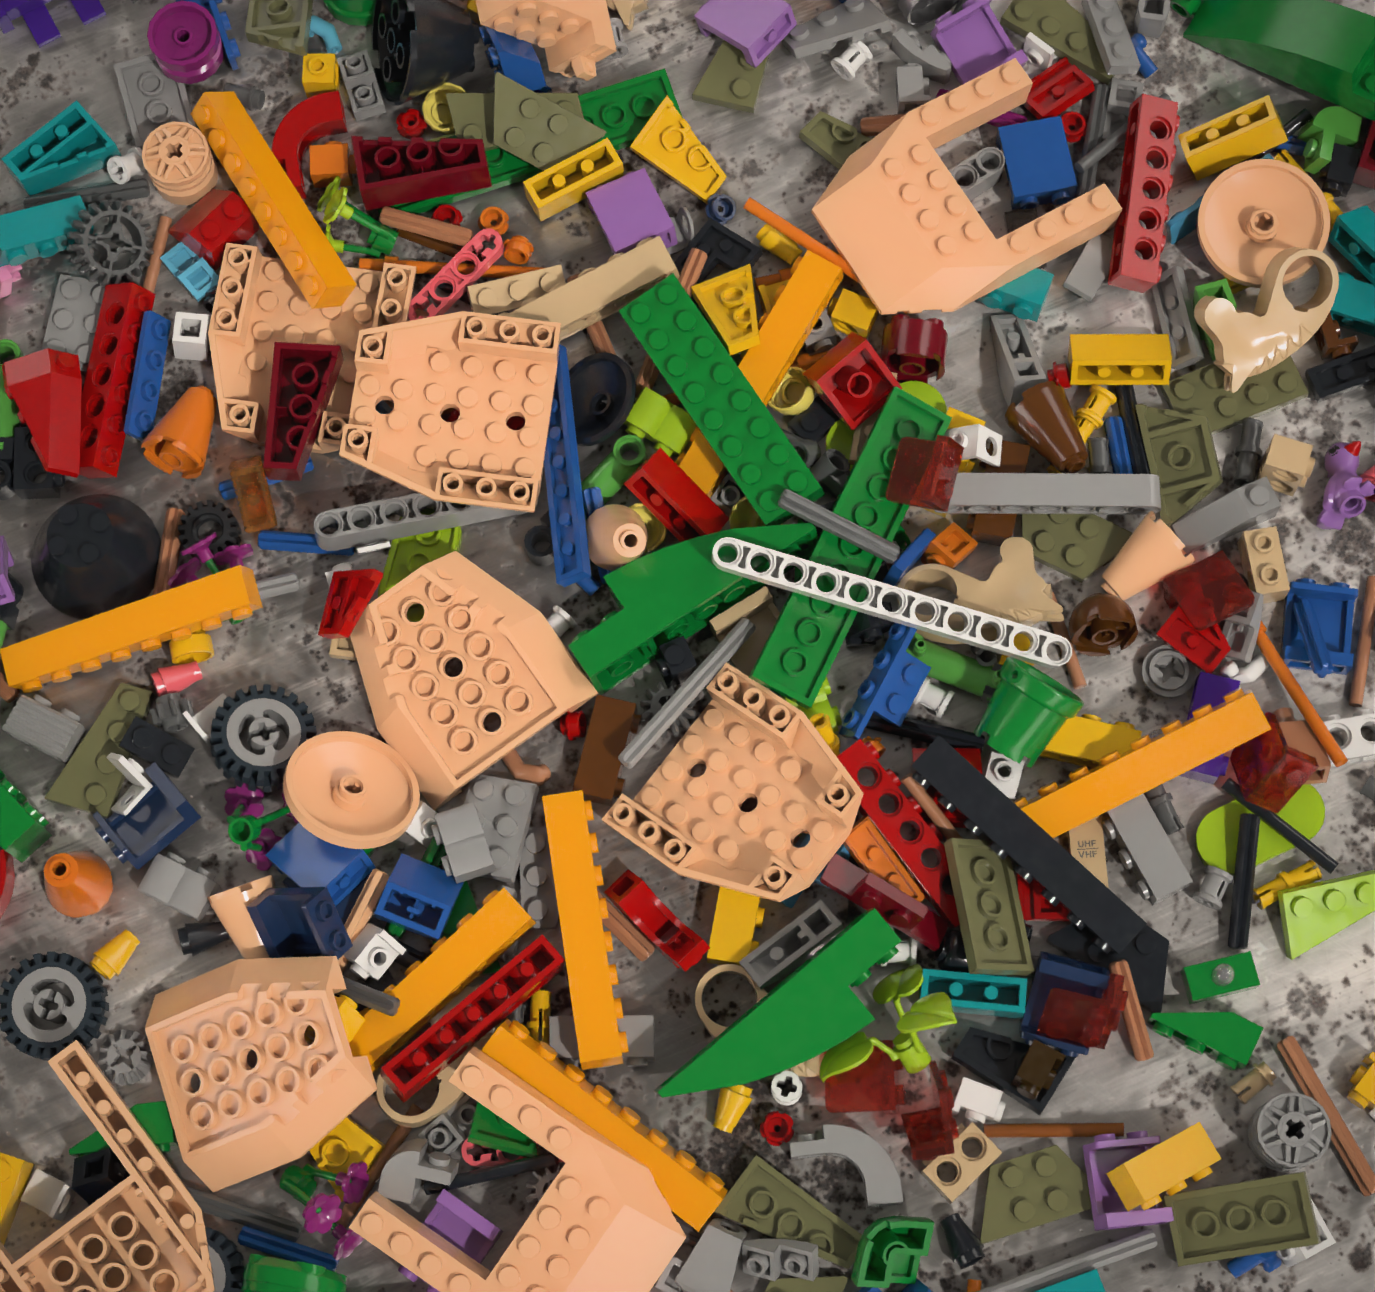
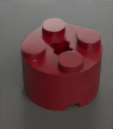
[880,314,948,383]

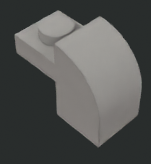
[378,1138,460,1204]

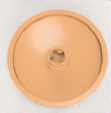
[1197,159,1330,288]
[283,731,420,849]

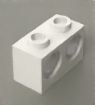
[1321,709,1375,767]

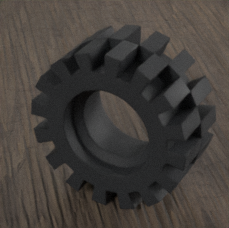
[178,500,242,564]

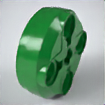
[242,1254,347,1292]

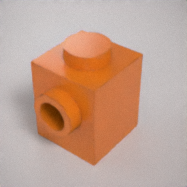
[309,141,357,188]

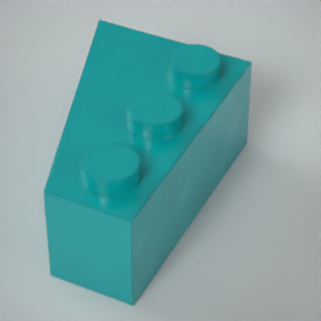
[1,100,122,196]

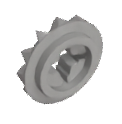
[1141,645,1196,699]
[97,1029,153,1085]

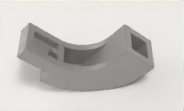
[789,1124,903,1208]

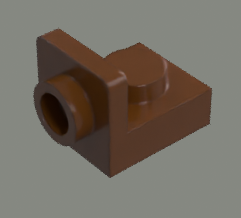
[1314,312,1359,360]

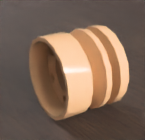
[142,121,219,206]

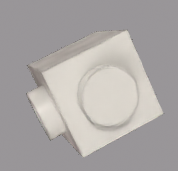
[172,312,210,361]
[985,752,1025,802]

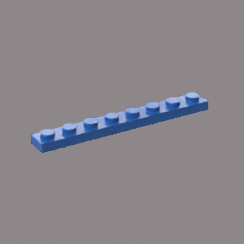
[544,344,591,587]

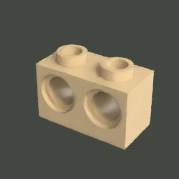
[1256,434,1316,496]
[1237,526,1290,604]
[921,1122,1002,1204]

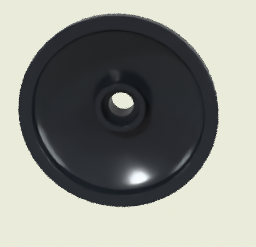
[569,352,636,446]

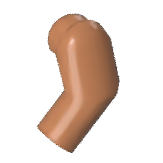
[502,750,551,786]

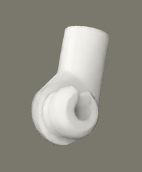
[1220,653,1270,684]

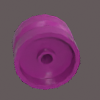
[147,1,224,84]

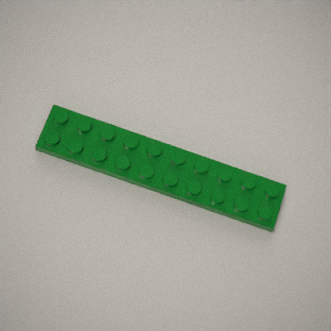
[377,68,683,216]
[749,386,952,709]

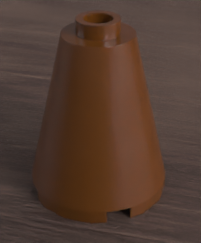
[1005,381,1088,473]

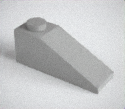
[989,314,1047,407]
[1171,476,1281,556]
[739,900,844,989]

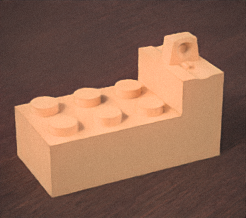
[476,0,617,81]

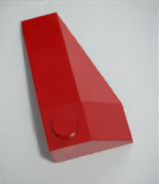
[2,348,82,478]

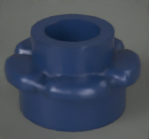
[705,193,736,225]

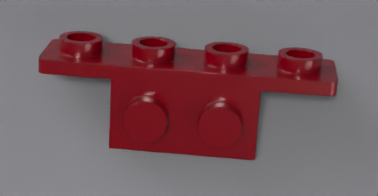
[819,853,949,951]

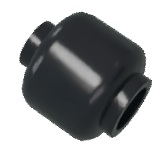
[934,930,969,973]

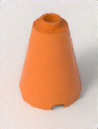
[141,386,217,479]
[44,851,113,918]

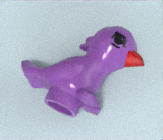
[1316,441,1375,530]

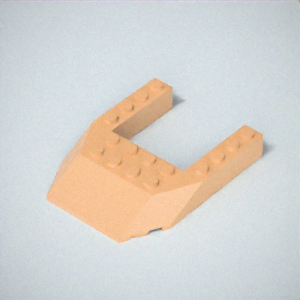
[811,58,1123,315]
[0,1040,215,1292]
[349,1046,686,1292]

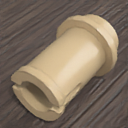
[1230,1061,1277,1105]

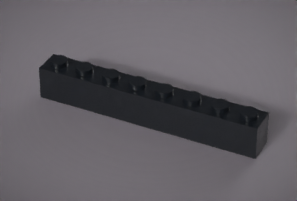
[910,736,1147,954]

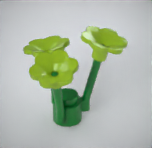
[317,176,399,259]

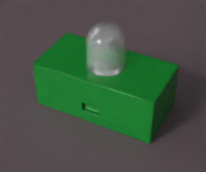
[1180,951,1260,1005]

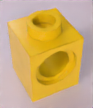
[302,53,341,98]
[827,288,879,339]

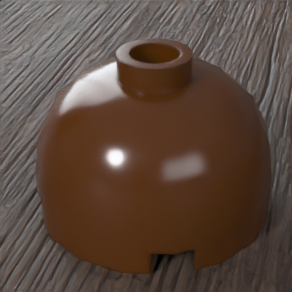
[1069,593,1138,656]

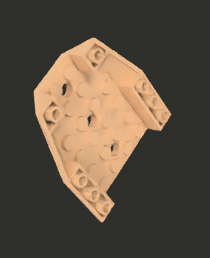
[208,243,417,454]
[339,311,561,513]
[350,551,599,811]
[602,662,864,902]
[145,956,377,1192]

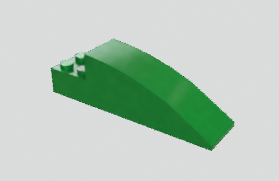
[1183,0,1375,121]
[568,523,818,695]
[654,908,902,1098]

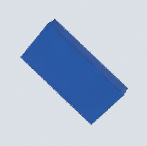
[883,528,936,586]

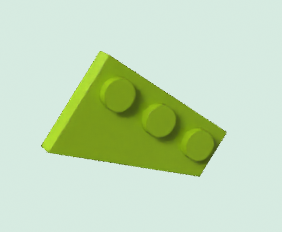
[1277,870,1375,960]

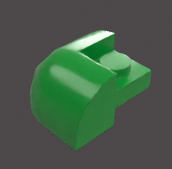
[851,1215,935,1288]

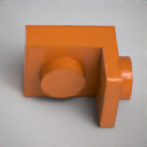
[921,522,978,569]

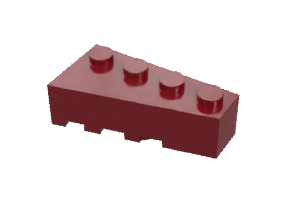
[351,136,492,211]
[263,342,344,481]

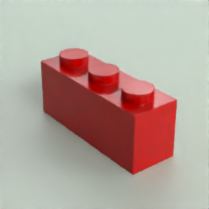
[624,447,730,542]

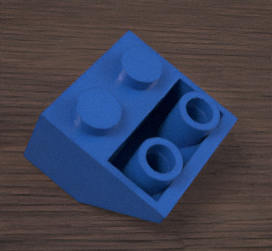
[479,26,547,91]
[374,853,464,942]

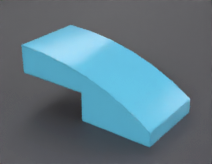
[160,242,219,302]

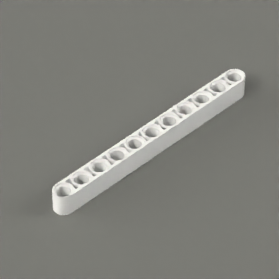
[711,537,1072,669]

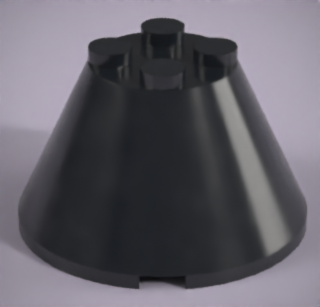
[371,0,480,106]
[31,494,161,620]

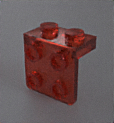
[886,435,964,512]
[1163,550,1255,631]
[1230,712,1319,814]
[1037,973,1128,1049]
[824,1040,906,1115]
[901,1060,959,1161]

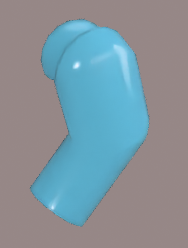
[309,15,342,54]

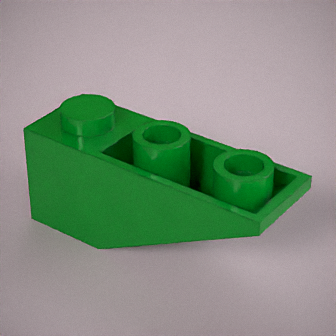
[1147,1012,1264,1071]
[69,1101,178,1158]

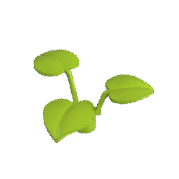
[820,964,957,1083]

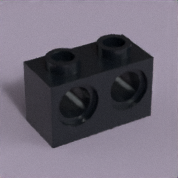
[13,427,65,500]

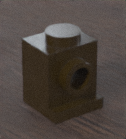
[1011,1039,1066,1100]

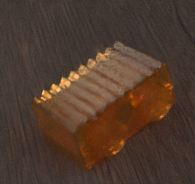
[229,456,278,533]

